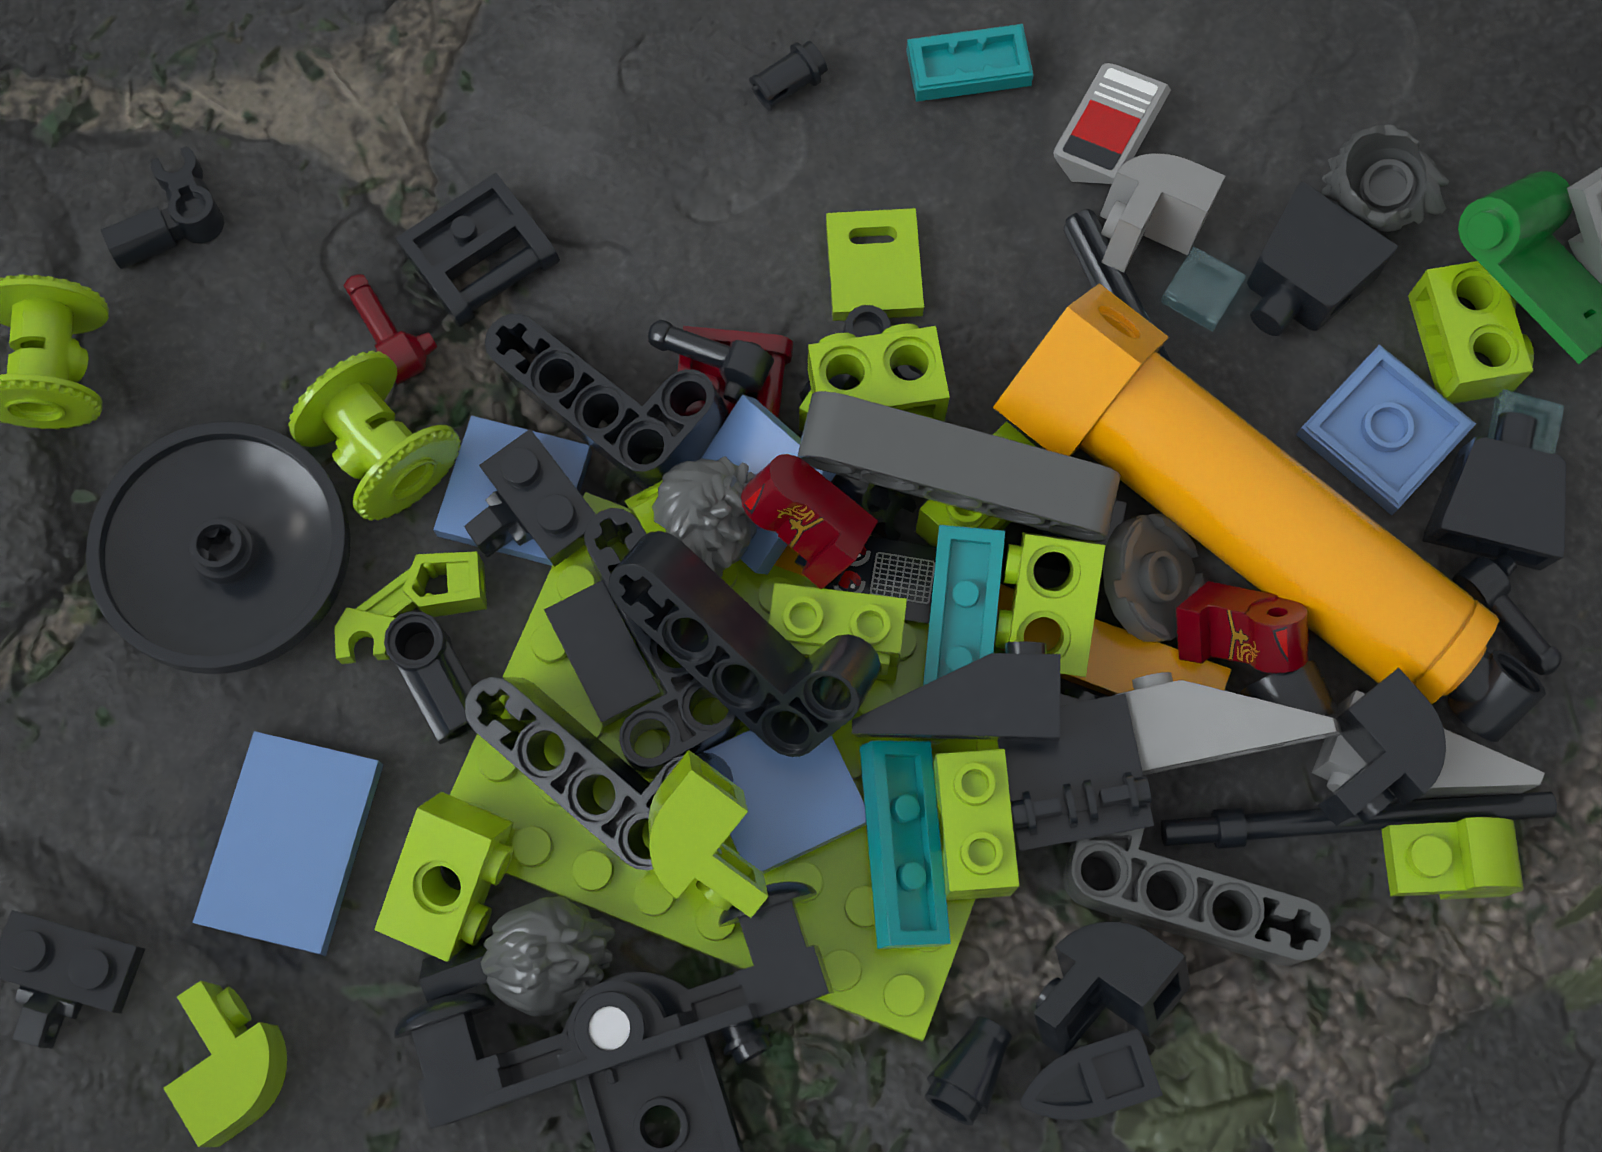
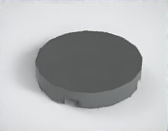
[1102,514,1205,642]

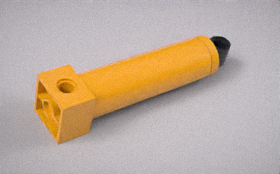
[993,283,1546,742]

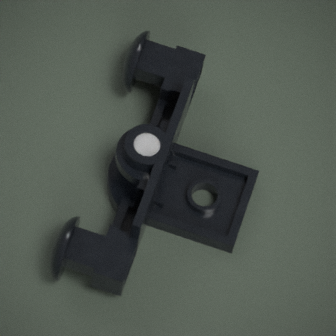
[394,881,834,1152]

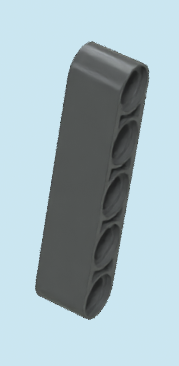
[797,391,1121,541]

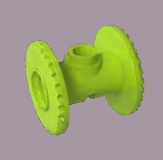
[0,274,109,429]
[288,351,461,521]

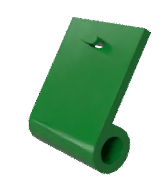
[1458,171,1602,364]

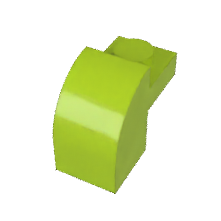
[648,750,769,918]
[1381,817,1524,900]
[164,981,287,1147]

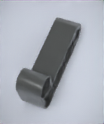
[1063,828,1331,966]

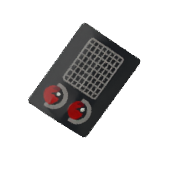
[824,536,937,624]

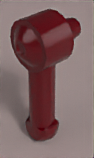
[343,274,437,385]

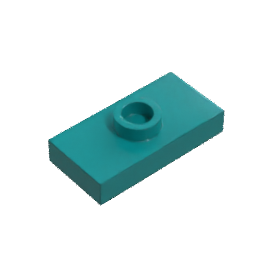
[906,24,1034,102]

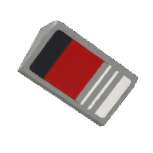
[1053,63,1171,184]

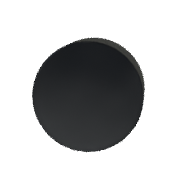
[1239,660,1340,718]

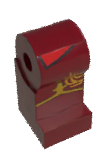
[741,454,878,590]
[1176,581,1309,673]

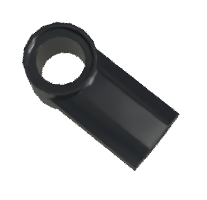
[384,611,474,744]

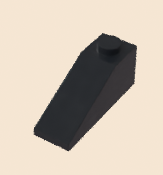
[852,641,1061,741]

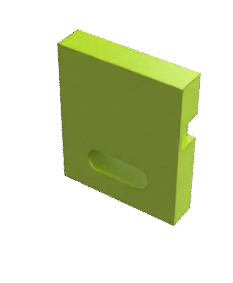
[826,208,924,321]

